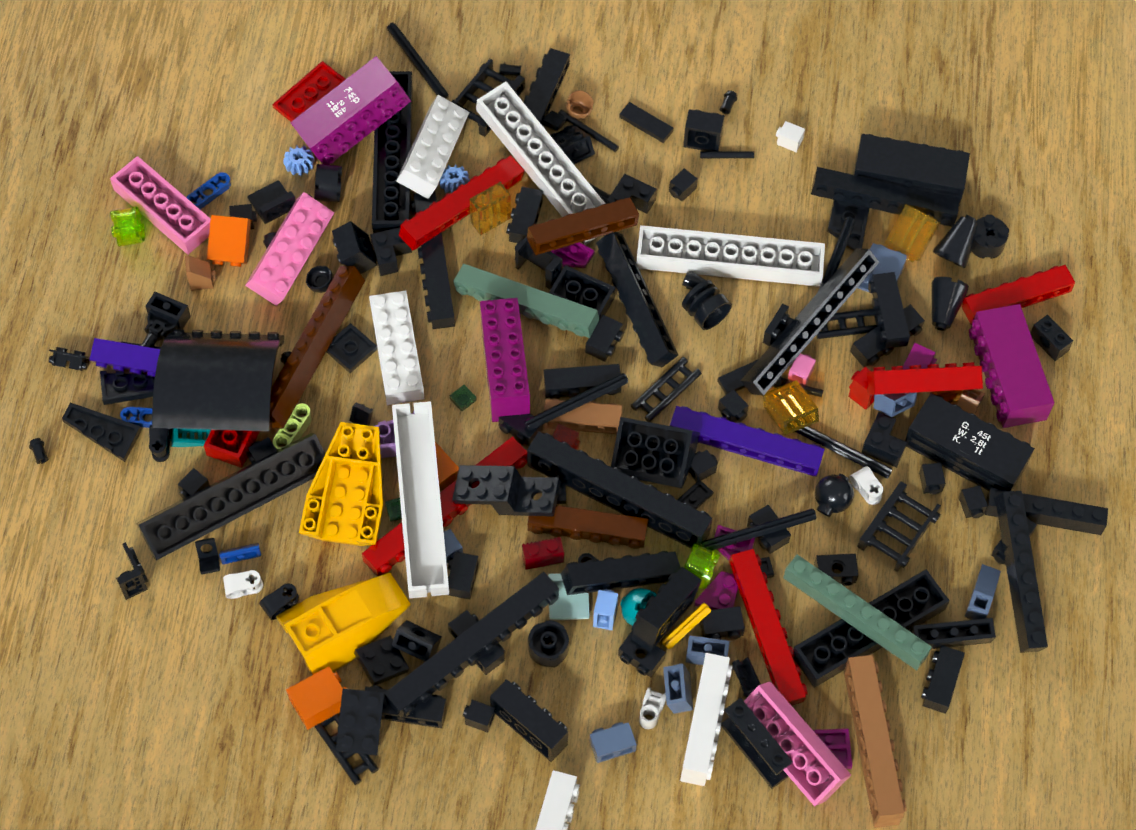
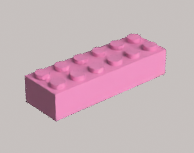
[110,156,211,254]
[245,192,335,306]
[744,682,851,806]

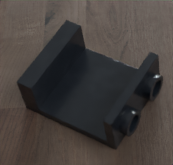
[515,236,563,290]

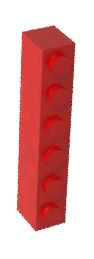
[962,264,1075,325]
[867,362,983,395]

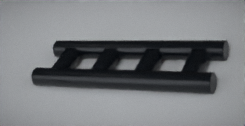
[816,308,879,339]
[631,357,702,422]
[314,713,379,785]

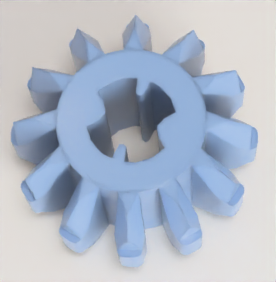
[283,145,314,177]
[440,164,470,193]

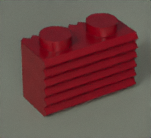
[522,537,564,570]

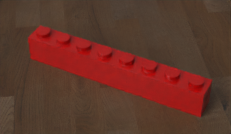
[399,155,525,251]
[729,549,808,706]

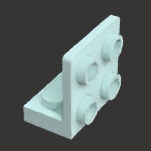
[548,573,589,620]

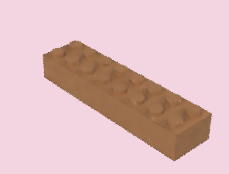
[844,655,907,828]

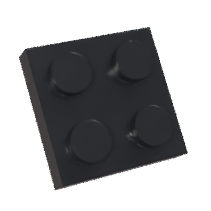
[326,323,378,373]
[354,635,409,685]

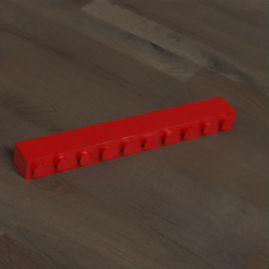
[362,436,527,576]

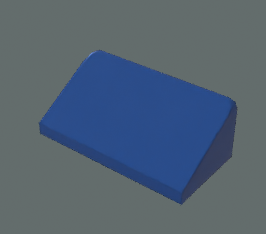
[219,543,261,565]

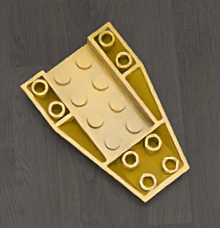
[299,422,384,546]
[276,573,411,675]

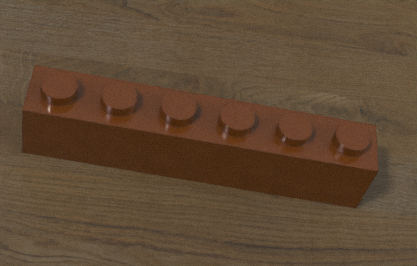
[527,197,639,255]
[528,505,648,549]

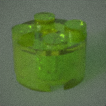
[110,207,145,247]
[684,543,720,589]

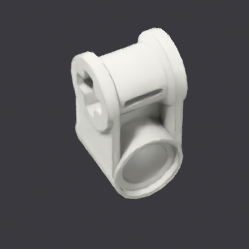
[849,466,883,505]
[223,570,263,599]
[639,687,666,729]

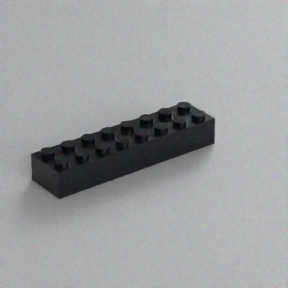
[793,569,950,688]

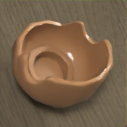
[566,90,594,119]

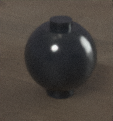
[815,473,854,517]

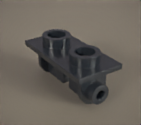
[49,347,90,371]
[732,657,761,697]

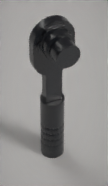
[772,375,824,397]

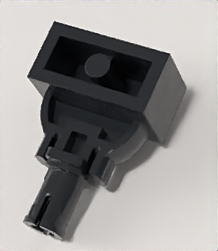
[140,292,191,348]

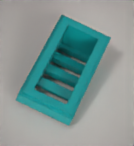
[172,428,211,447]

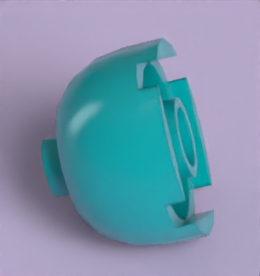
[620,588,657,626]

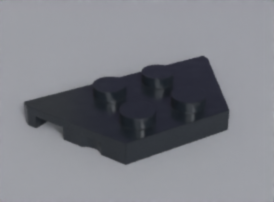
[827,200,870,251]

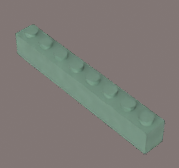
[453,263,599,338]
[783,554,932,670]

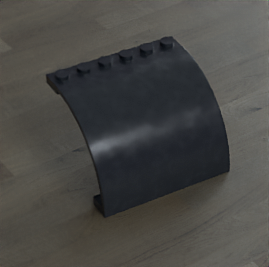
[152,329,284,431]

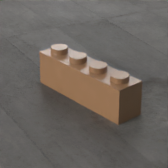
[544,398,622,434]

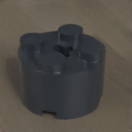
[314,164,342,202]
[971,214,1009,259]
[528,620,569,668]

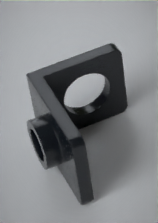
[195,538,220,575]

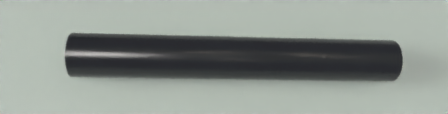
[700,151,754,159]

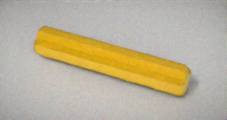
[662,603,711,649]

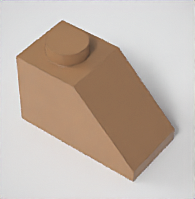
[185,255,216,291]
[957,389,985,414]

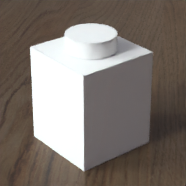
[776,121,805,152]

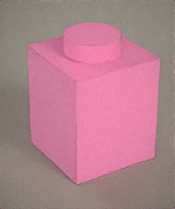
[788,353,816,385]

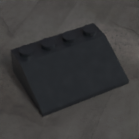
[611,417,700,488]

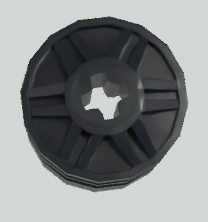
[682,280,732,330]

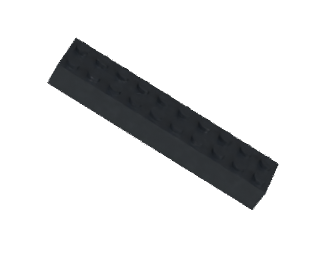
[372,71,413,233]
[527,431,713,552]
[136,433,326,560]

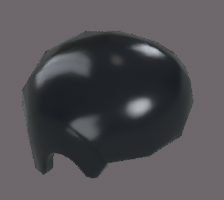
[306,266,334,293]

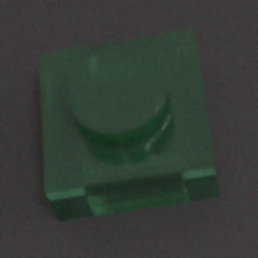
[450,385,477,411]
[385,498,402,522]

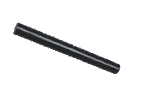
[559,109,619,152]

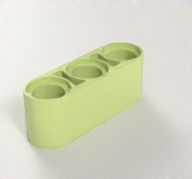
[273,403,312,450]

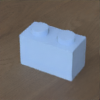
[593,589,618,631]

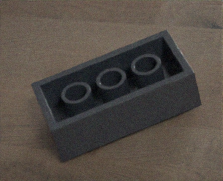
[631,567,702,652]
[490,679,568,762]

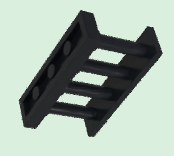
[451,59,525,137]
[857,481,941,572]
[721,698,793,789]

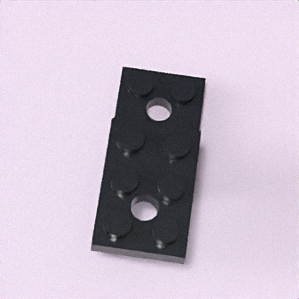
[452,465,561,516]

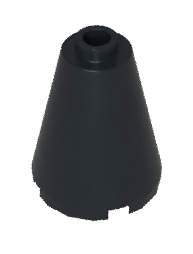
[933,214,978,268]
[931,277,969,331]

